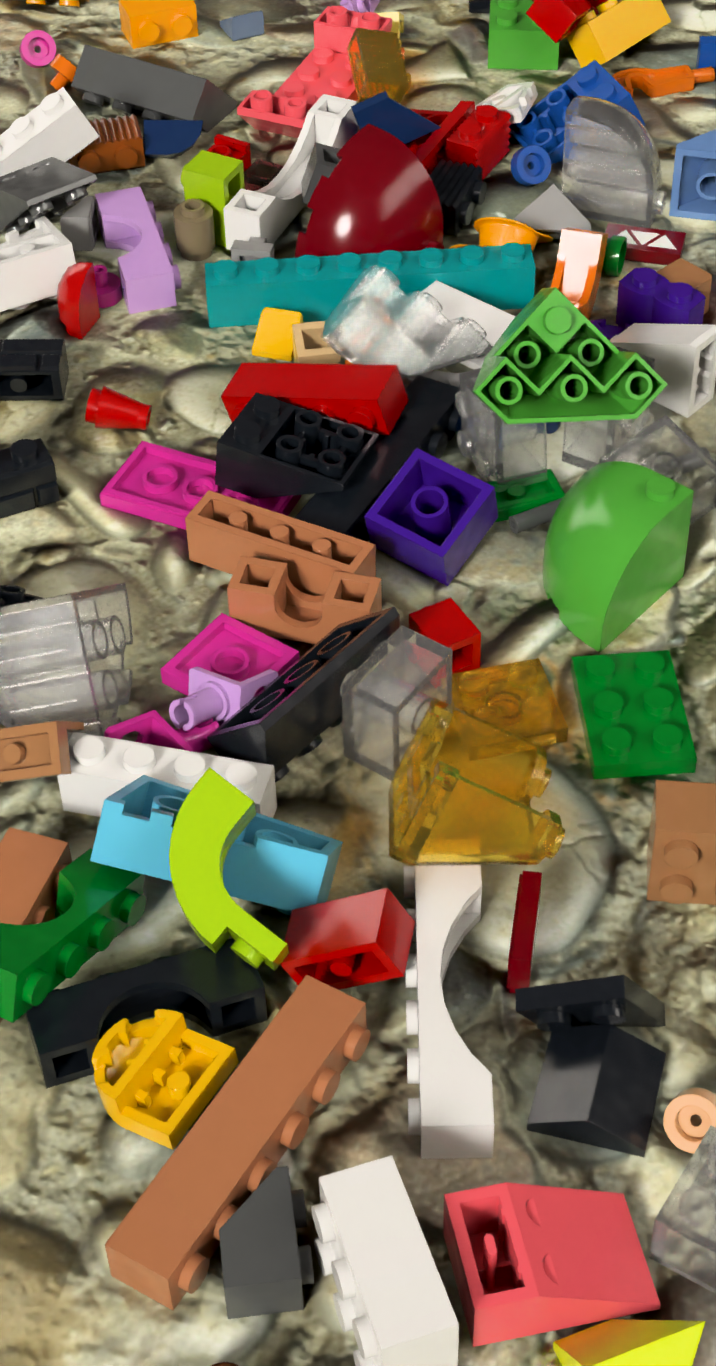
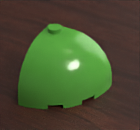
[542,461,694,653]

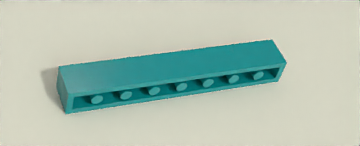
[205,243,536,328]

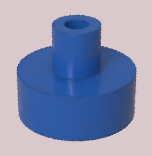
[511,145,551,186]

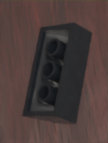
[207,607,400,783]

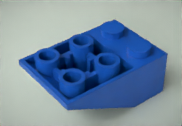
[509,60,645,164]

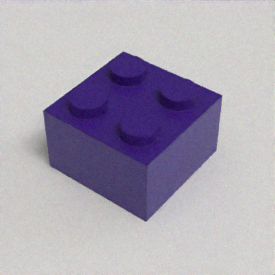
[364,448,498,586]

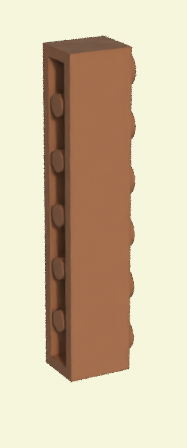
[105,975,370,1311]

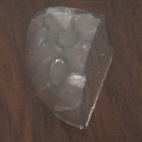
[561,95,667,228]
[0,583,133,742]

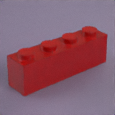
[221,363,409,435]

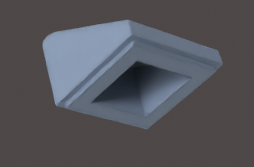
[220,10,264,41]

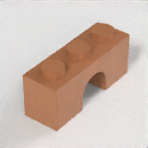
[227,556,382,644]

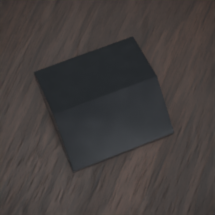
[527,1025,666,1157]

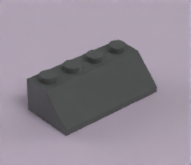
[71,45,237,132]

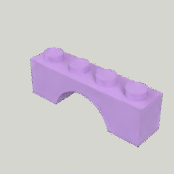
[95,186,181,314]

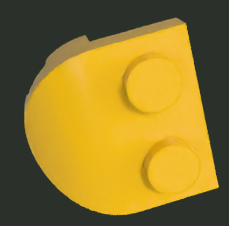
[92,1009,239,1150]

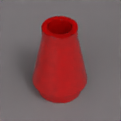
[85,386,152,431]

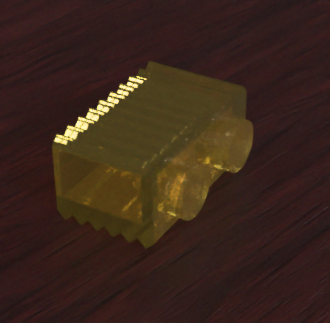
[347,28,411,104]

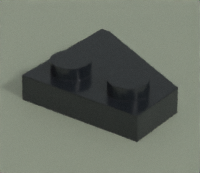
[515,975,666,1032]

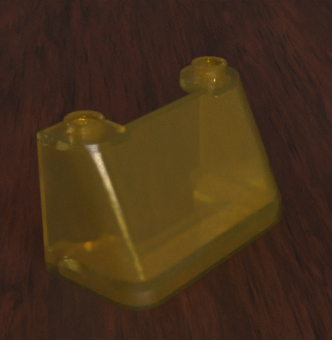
[388,697,565,866]

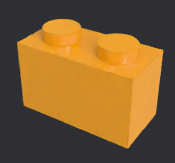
[118,0,198,49]

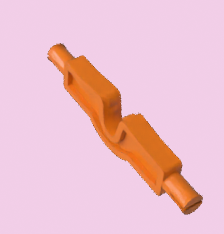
[612,65,715,98]

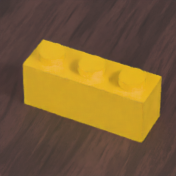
[566,0,671,68]

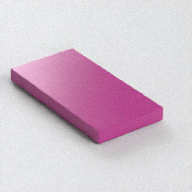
[99,441,301,530]

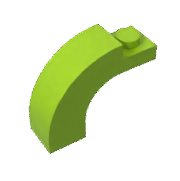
[169,767,289,971]

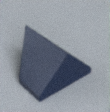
[351,91,441,144]

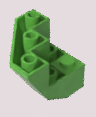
[472,287,668,424]

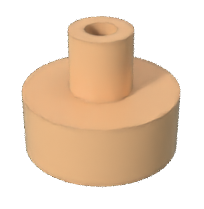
[663,1088,716,1154]

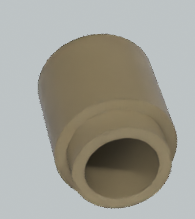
[173,199,215,261]

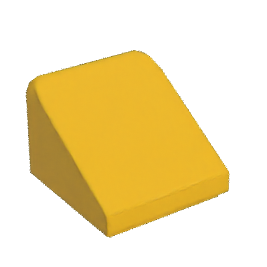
[252,307,303,361]

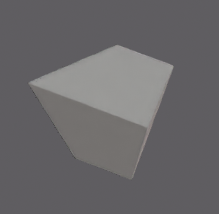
[513,183,591,240]

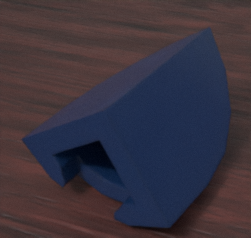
[143,120,203,158]

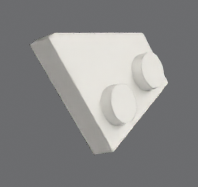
[475,81,538,124]

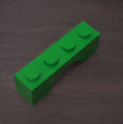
[0,848,146,1023]

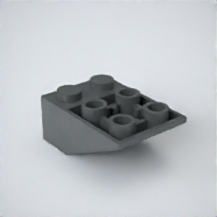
[0,157,98,234]

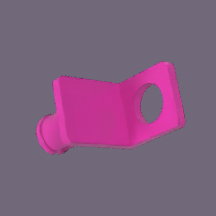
[104,710,220,753]

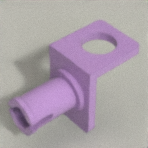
[169,666,278,731]

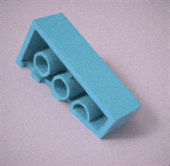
[90,775,343,916]

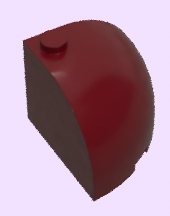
[295,124,444,258]

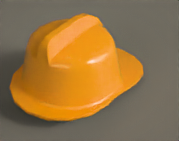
[474,217,553,253]

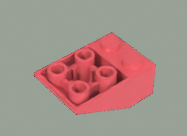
[443,1182,661,1347]

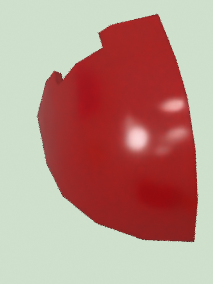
[57,262,100,340]

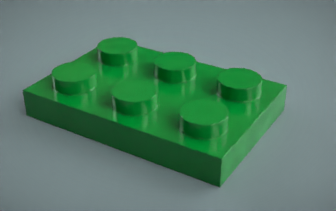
[571,650,697,780]

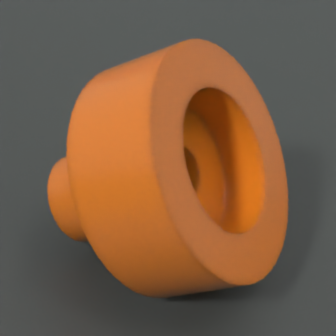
[49,54,77,91]

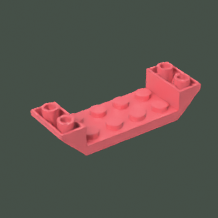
[237,6,392,138]

